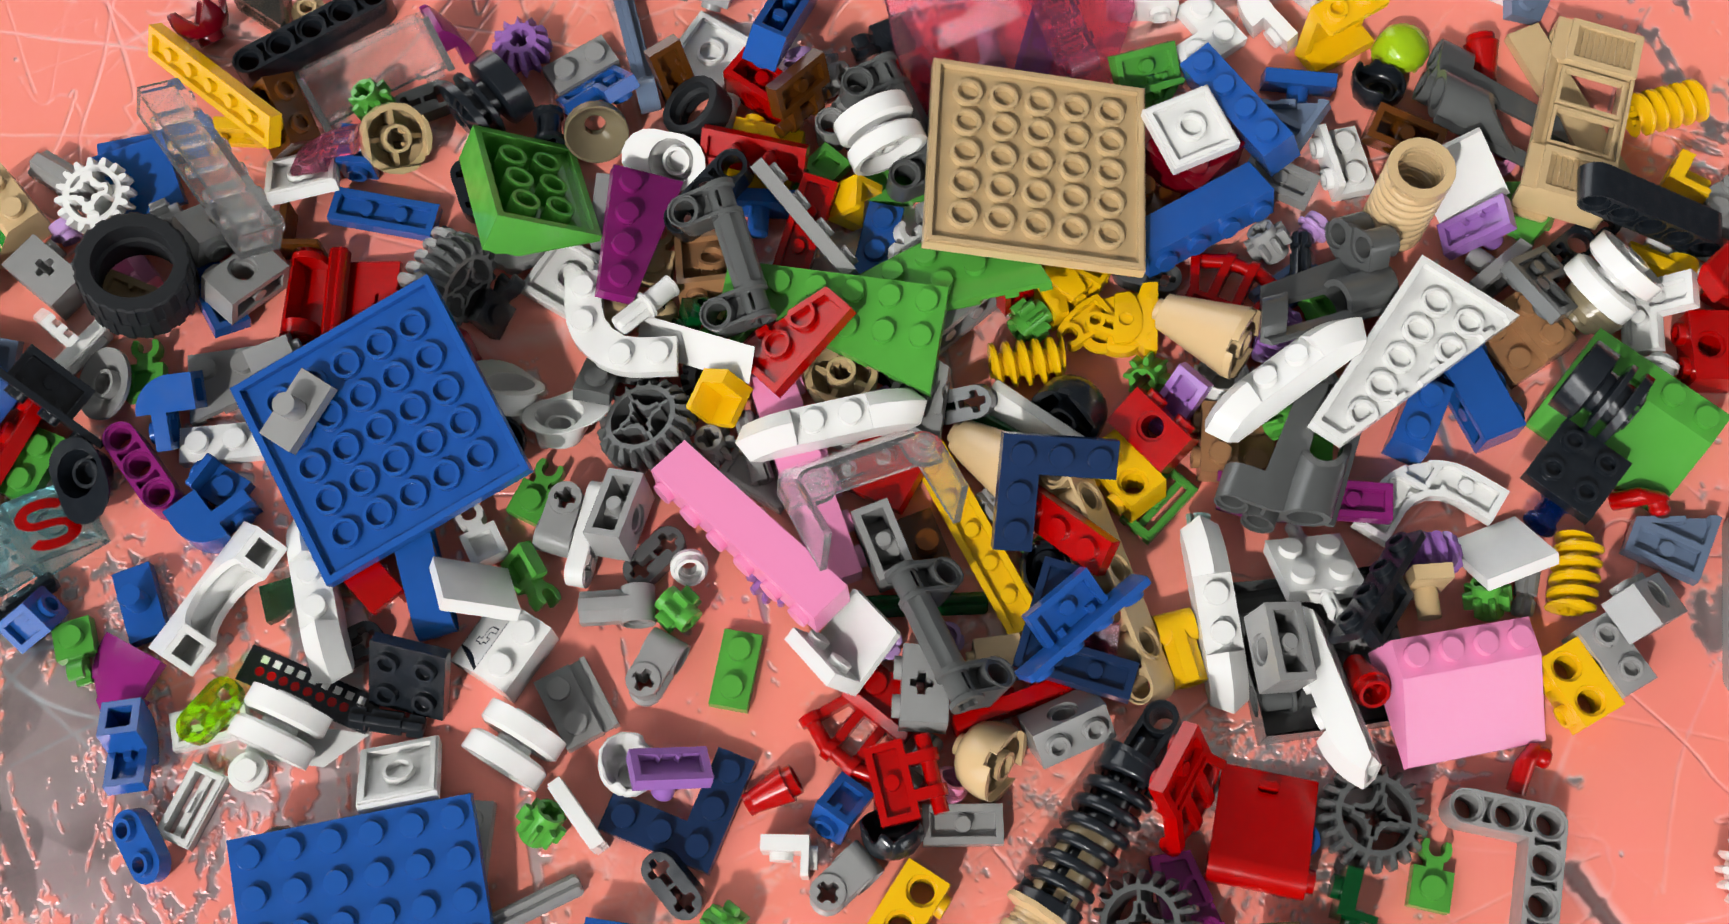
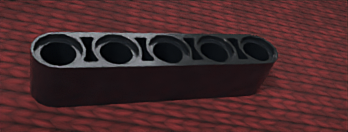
[232,0,397,89]
[1577,162,1723,257]

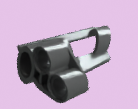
[1412,39,1570,167]
[1260,211,1400,346]
[1214,382,1361,534]

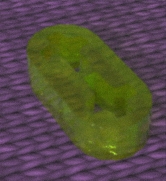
[175,676,245,746]

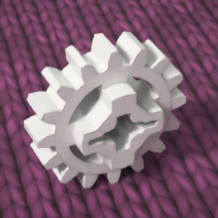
[54,157,138,234]

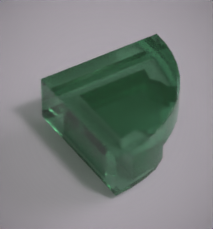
[259,577,296,626]

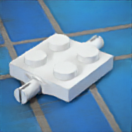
[1263,523,1364,621]

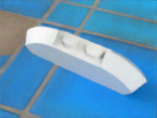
[1205,317,1367,443]
[735,388,927,462]
[1180,515,1249,714]
[286,520,355,684]
[1302,606,1382,790]

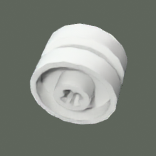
[833,89,927,176]
[1564,229,1664,325]
[225,681,333,771]
[461,697,567,793]

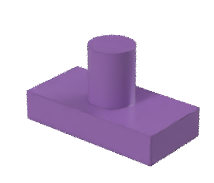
[1437,193,1517,260]
[1148,362,1214,437]
[626,746,714,802]

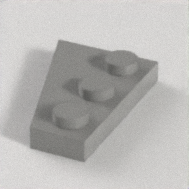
[187,346,253,427]

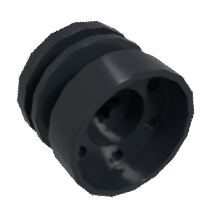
[439,50,535,133]
[1548,340,1656,444]

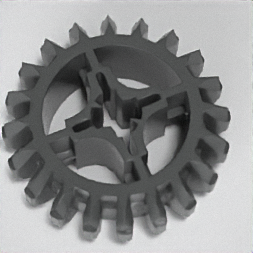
[411,231,497,327]
[597,378,699,475]
[1316,765,1429,874]
[1092,869,1203,924]

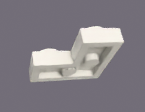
[1176,0,1247,71]
[1621,269,1700,356]

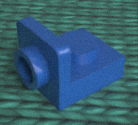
[335,123,380,182]
[185,453,255,507]
[0,586,69,654]
[808,771,874,845]

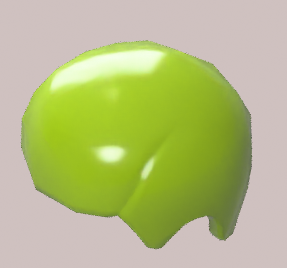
[1370,23,1430,74]

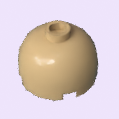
[357,102,433,175]
[804,348,879,403]
[952,720,1027,803]

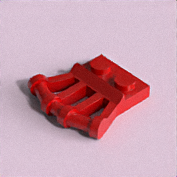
[1185,251,1277,310]
[798,664,919,783]
[1148,721,1227,857]

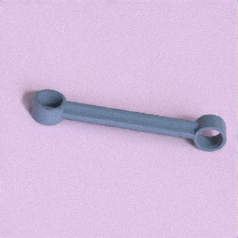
[613,0,662,114]

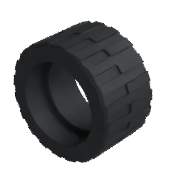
[72,212,201,339]

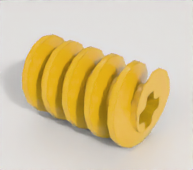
[1626,79,1710,138]
[987,336,1066,387]
[1544,529,1605,616]

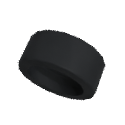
[663,75,732,145]

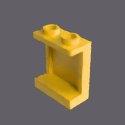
[1294,0,1390,73]

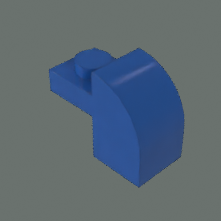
[135,370,208,452]
[162,489,263,554]
[96,697,159,796]

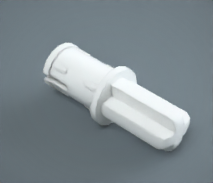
[612,275,680,335]

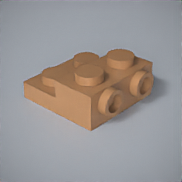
[674,230,727,305]
[1485,291,1578,390]
[1190,400,1275,482]

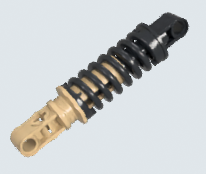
[1000,700,1182,924]

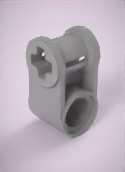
[532,481,584,558]
[625,627,691,707]
[809,840,885,917]

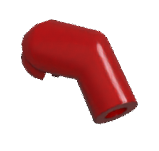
[1608,487,1671,517]
[1505,743,1553,796]

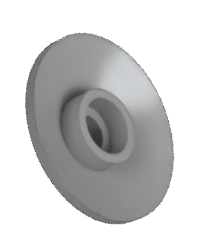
[79,347,132,420]

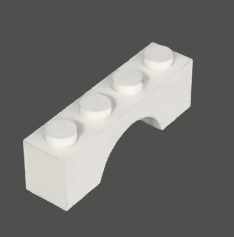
[148,521,288,677]

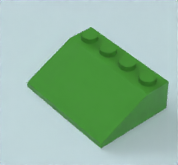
[459,125,602,256]
[1526,328,1729,511]

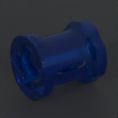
[1523,494,1568,538]

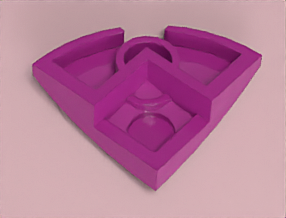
[419,4,477,65]
[92,632,167,709]

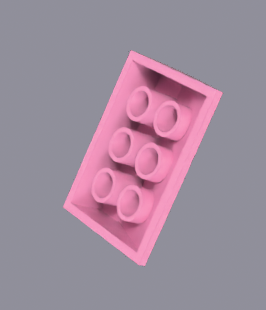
[1368,616,1546,770]

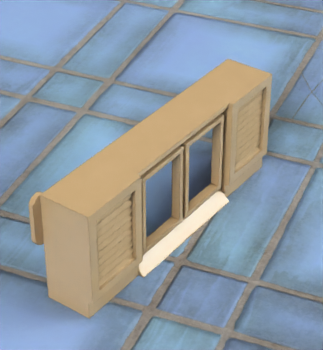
[1510,16,1645,230]

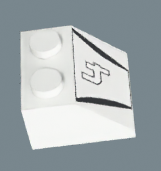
[451,608,559,703]

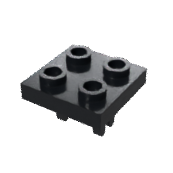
[1520,418,1632,525]
[369,632,451,721]

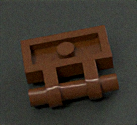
[765,48,832,138]

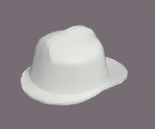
[622,129,706,192]
[477,359,545,424]
[522,390,612,449]

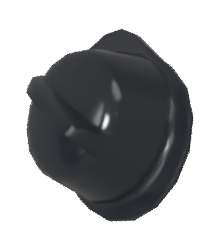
[49,437,114,525]

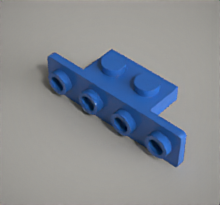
[1014,567,1152,683]

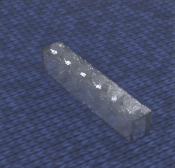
[136,78,285,260]

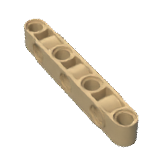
[1039,475,1175,705]

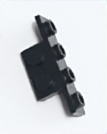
[0,344,104,449]
[1327,530,1426,648]

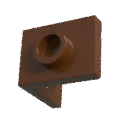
[272,202,328,260]

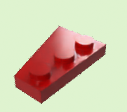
[744,286,856,398]

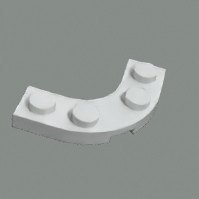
[564,270,679,378]
[1350,460,1510,547]

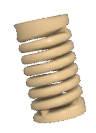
[1362,137,1456,252]

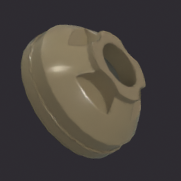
[563,100,629,163]
[1564,281,1624,335]

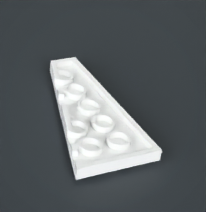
[1307,254,1520,448]

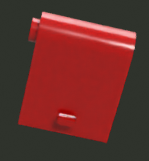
[279,247,403,345]
[1204,764,1319,901]

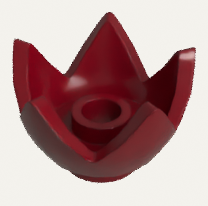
[167,0,229,48]

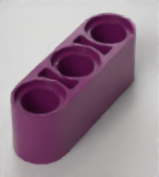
[102,421,185,521]

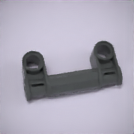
[839,51,928,203]
[667,177,778,338]
[884,557,1016,714]

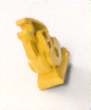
[1032,264,1111,332]
[1056,282,1158,360]

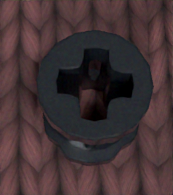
[533,104,565,145]

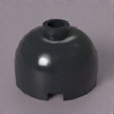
[1031,374,1108,438]

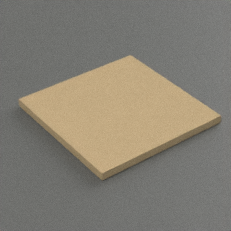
[921,57,1146,278]

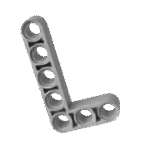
[1438,788,1568,924]

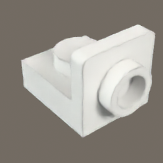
[760,834,818,880]

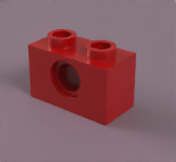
[723,47,783,125]
[1671,310,1729,394]
[1106,387,1200,474]

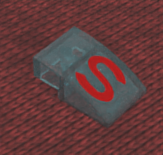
[0,485,111,597]

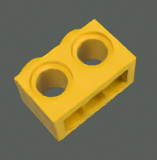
[1094,429,1166,523]
[1542,636,1625,735]
[867,858,953,924]

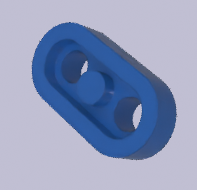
[112,808,172,885]

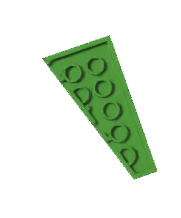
[859,243,1053,311]
[722,263,950,398]

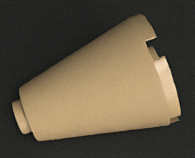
[1152,294,1262,380]
[947,420,1043,498]

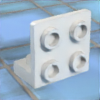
[784,589,901,697]

